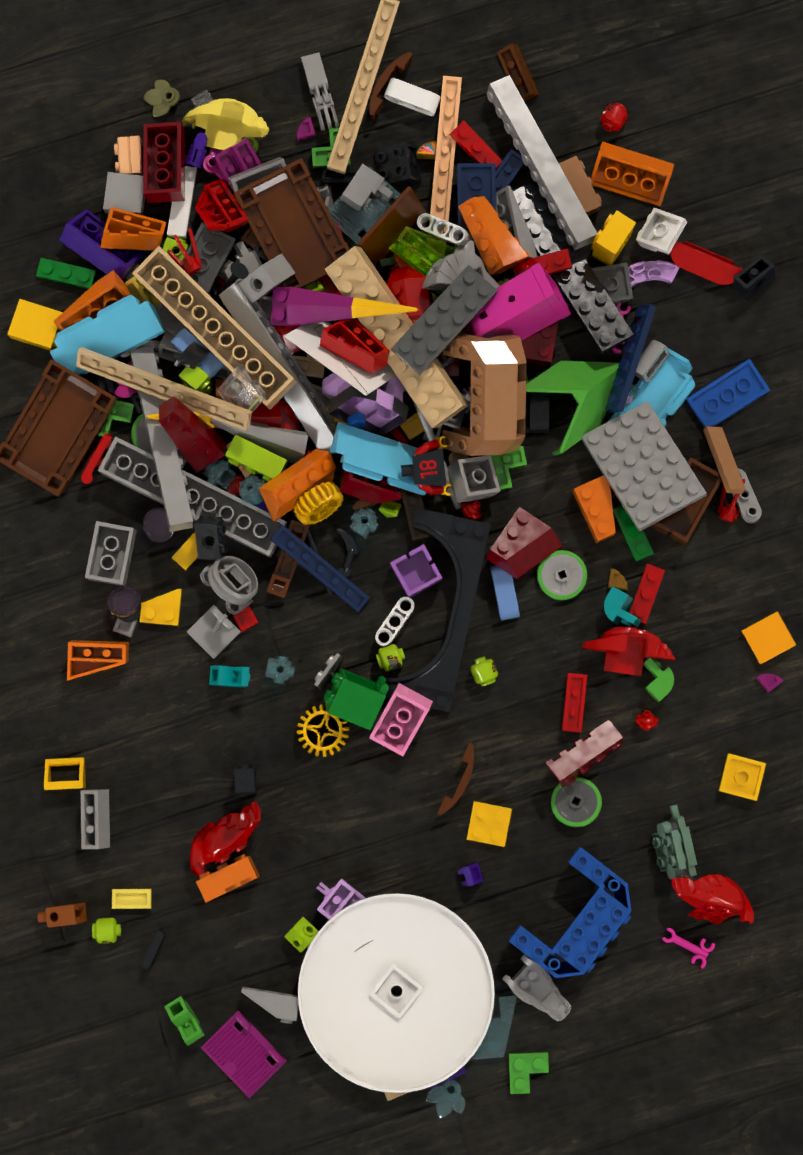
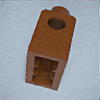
[38,902,87,928]

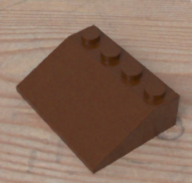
[358,186,426,267]

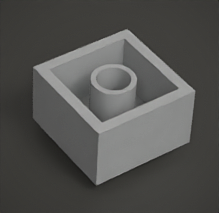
[448,455,500,503]

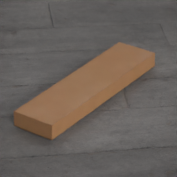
[703,426,746,494]

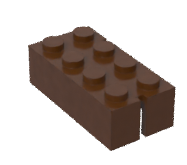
[651,457,722,545]

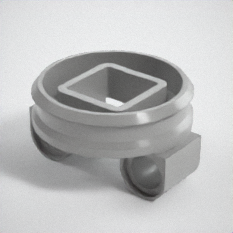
[200,556,258,615]

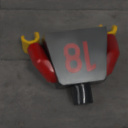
[401,436,451,496]

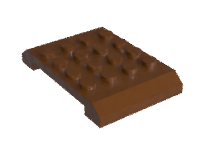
[234,158,350,288]
[0,359,117,497]

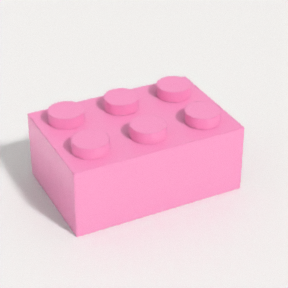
[369,683,433,756]

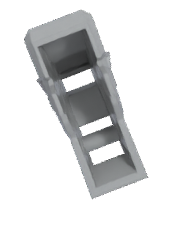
[422,240,500,291]

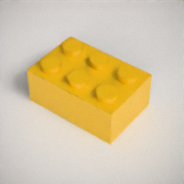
[591,210,636,266]

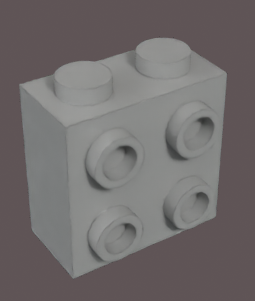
[103,172,145,215]

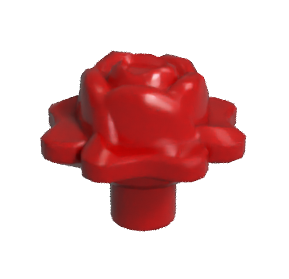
[226,475,249,496]
[461,501,481,520]
[635,710,659,731]

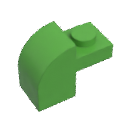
[643,658,674,702]
[164,996,204,1046]

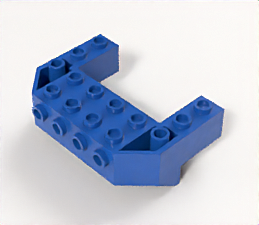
[508,847,631,978]

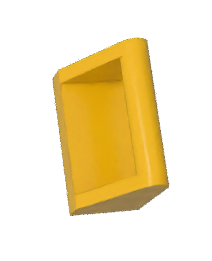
[44,757,86,790]

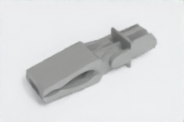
[301,52,339,131]

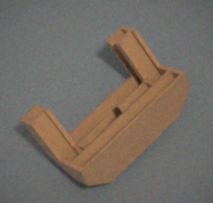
[442,333,526,456]

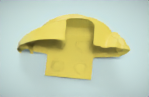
[182,98,269,150]

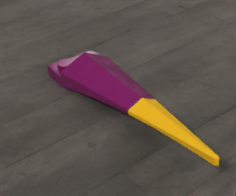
[271,287,418,327]

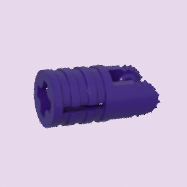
[185,132,208,168]

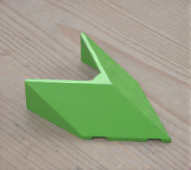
[526,361,619,456]

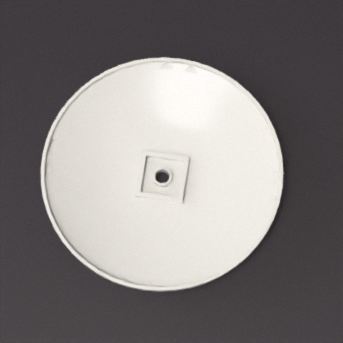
[298,893,495,1093]

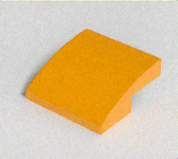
[742,611,796,664]

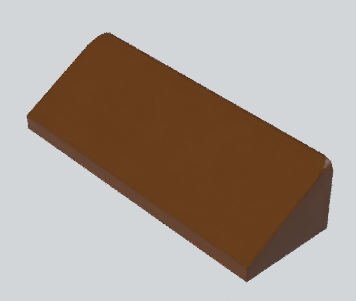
[496,43,539,101]

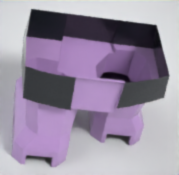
[322,372,409,436]

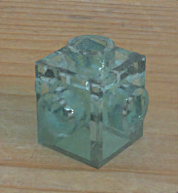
[202,459,237,489]
[239,475,266,505]
[349,507,379,539]
[265,656,295,684]

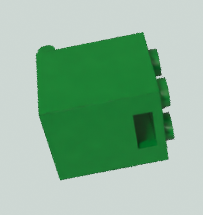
[323,668,389,730]

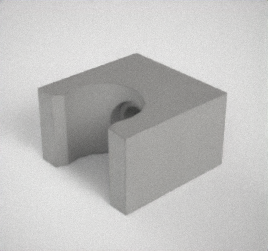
[238,253,295,304]

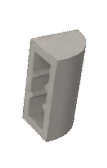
[635,340,670,383]

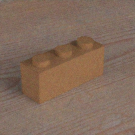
[559,156,602,216]

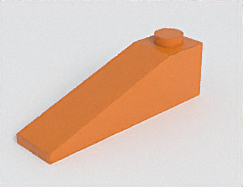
[54,270,131,331]

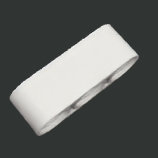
[384,78,441,116]
[417,213,472,247]
[375,597,414,647]

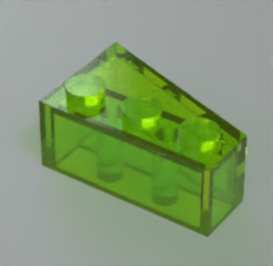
[389,226,457,277]

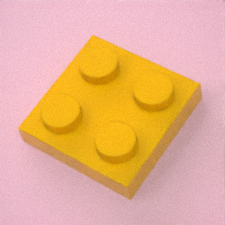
[718,753,766,801]
[467,801,512,847]

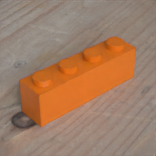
[458,196,530,275]

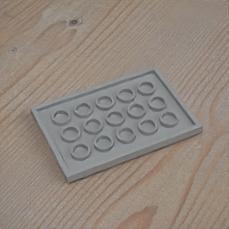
[581,401,707,532]

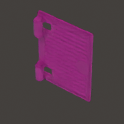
[201,1010,287,1099]

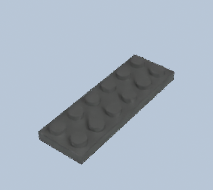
[157,223,236,336]
[391,265,498,376]

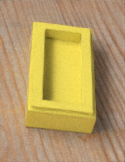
[112,889,152,909]

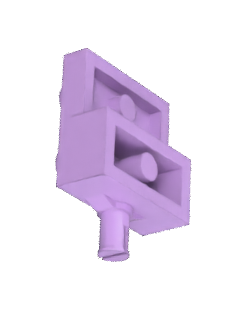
[316,878,366,920]

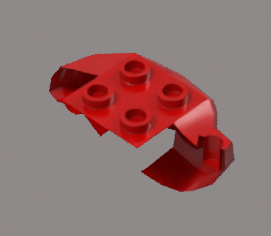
[582,627,675,676]
[190,802,261,877]
[671,874,754,924]

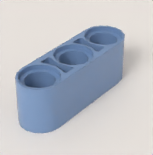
[171,328,224,379]
[490,565,520,621]

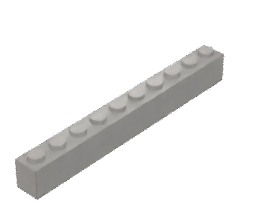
[487,75,597,250]
[219,280,337,452]
[130,346,196,532]

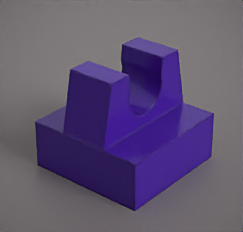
[458,863,483,887]

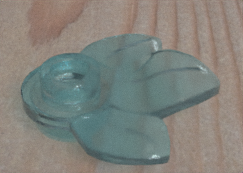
[426,1080,465,1118]

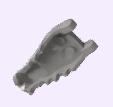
[502,954,571,1021]

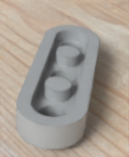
[732,469,762,523]

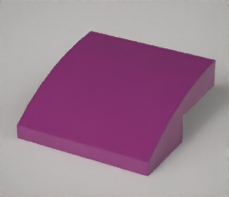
[212,138,261,190]

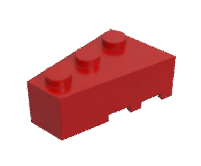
[319,318,390,374]

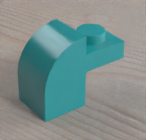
[604,586,641,628]
[209,666,250,687]

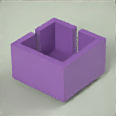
[390,544,442,598]

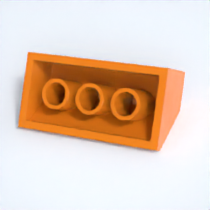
[591,142,674,207]
[259,449,336,521]

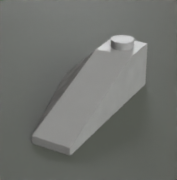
[496,186,537,269]

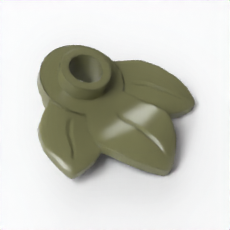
[144,80,180,117]

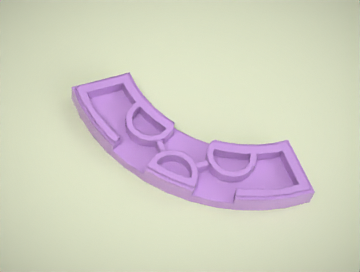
[628,260,680,288]

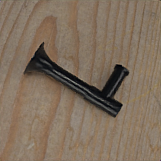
[213,262,249,304]

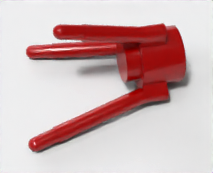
[167,228,202,275]
[717,479,748,523]

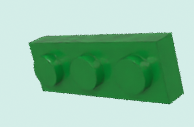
[36,258,97,289]
[613,505,654,562]

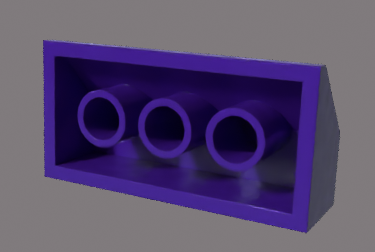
[60,209,147,281]

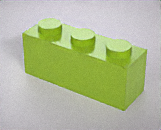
[179,365,214,395]
[225,435,288,482]

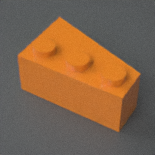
[100,207,166,251]
[572,475,616,543]
[67,640,129,681]
[196,854,260,902]

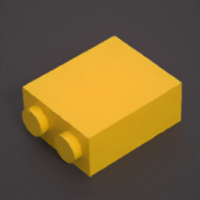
[7,299,63,351]

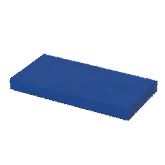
[685,359,770,429]

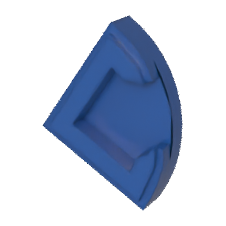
[346,412,366,429]

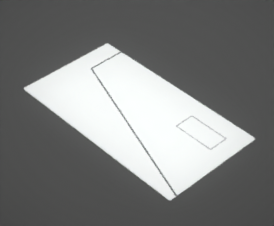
[284,322,396,395]

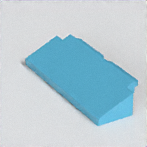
[50,295,165,376]
[608,348,695,427]
[330,422,427,495]

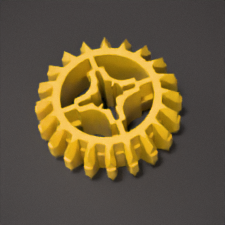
[293,482,344,525]
[297,705,349,757]

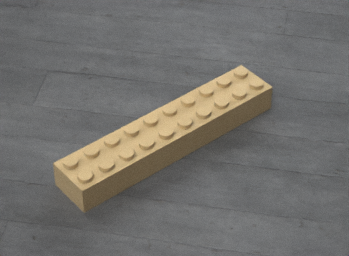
[132,246,297,409]
[325,246,469,428]

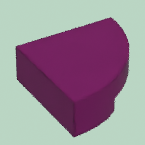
[297,117,316,141]
[756,673,783,693]

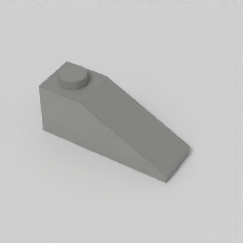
[241,987,299,1024]

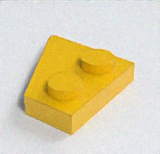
[140,589,182,626]

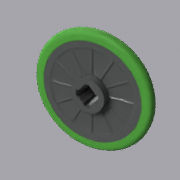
[551,777,602,827]

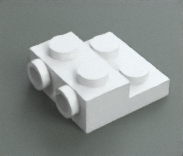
[636,208,687,254]

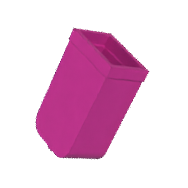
[466,263,571,341]

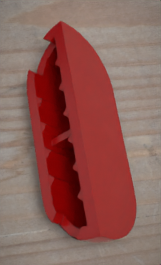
[670,240,743,285]

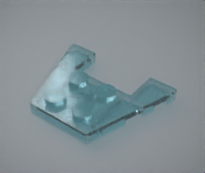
[470,995,517,1060]

